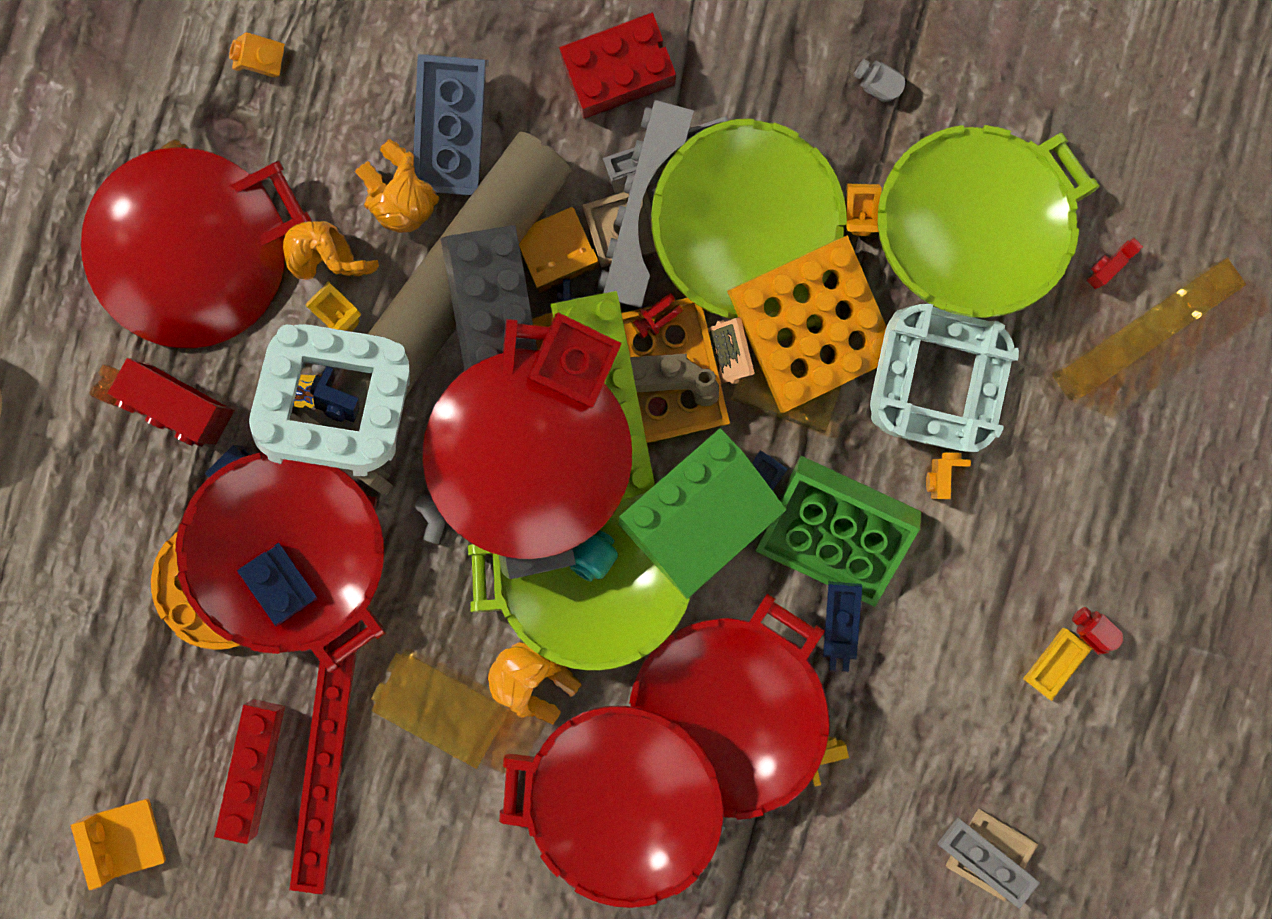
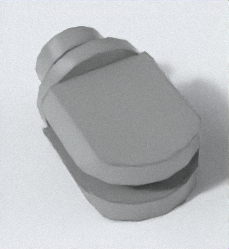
[853,59,905,102]

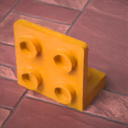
[519,207,599,293]
[71,798,166,890]

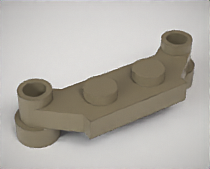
[630,354,719,406]

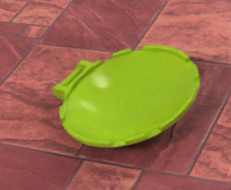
[651,119,847,342]
[878,125,1100,318]
[468,494,691,671]

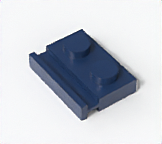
[237,543,318,627]

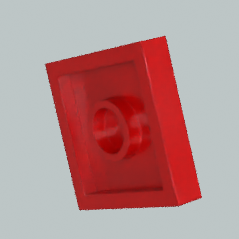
[527,312,622,408]

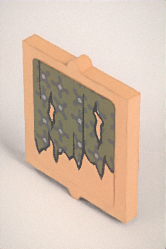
[708,317,755,385]

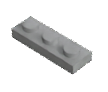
[938,817,1040,909]

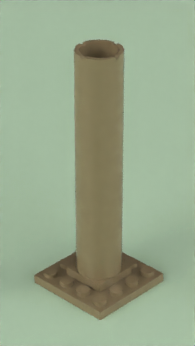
[290,131,571,496]

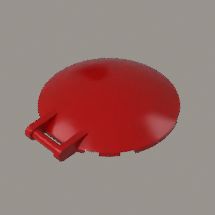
[81,147,312,348]
[423,319,632,559]
[175,452,386,673]
[629,593,830,820]
[499,705,724,908]

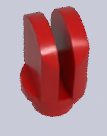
[631,293,683,339]
[1072,607,1123,655]

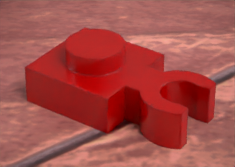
[1086,237,1143,289]

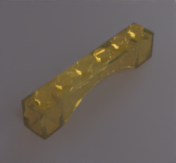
[1051,257,1247,400]

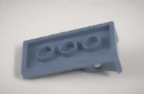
[413,54,489,195]

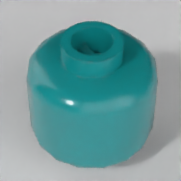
[570,530,618,582]

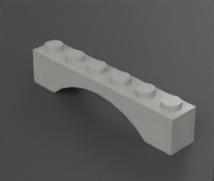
[597,100,694,308]

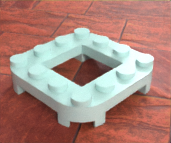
[870,304,1019,452]
[249,324,410,476]

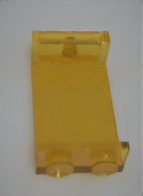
[371,648,510,769]

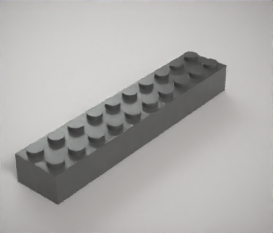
[440,225,576,579]

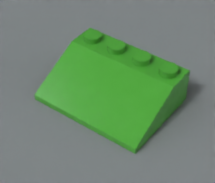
[619,428,786,599]
[755,456,921,607]

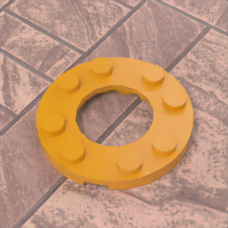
[151,532,240,650]

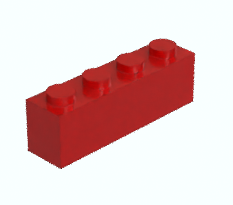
[214,699,286,844]

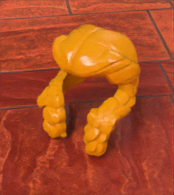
[355,139,439,233]
[283,221,379,280]
[488,642,582,725]

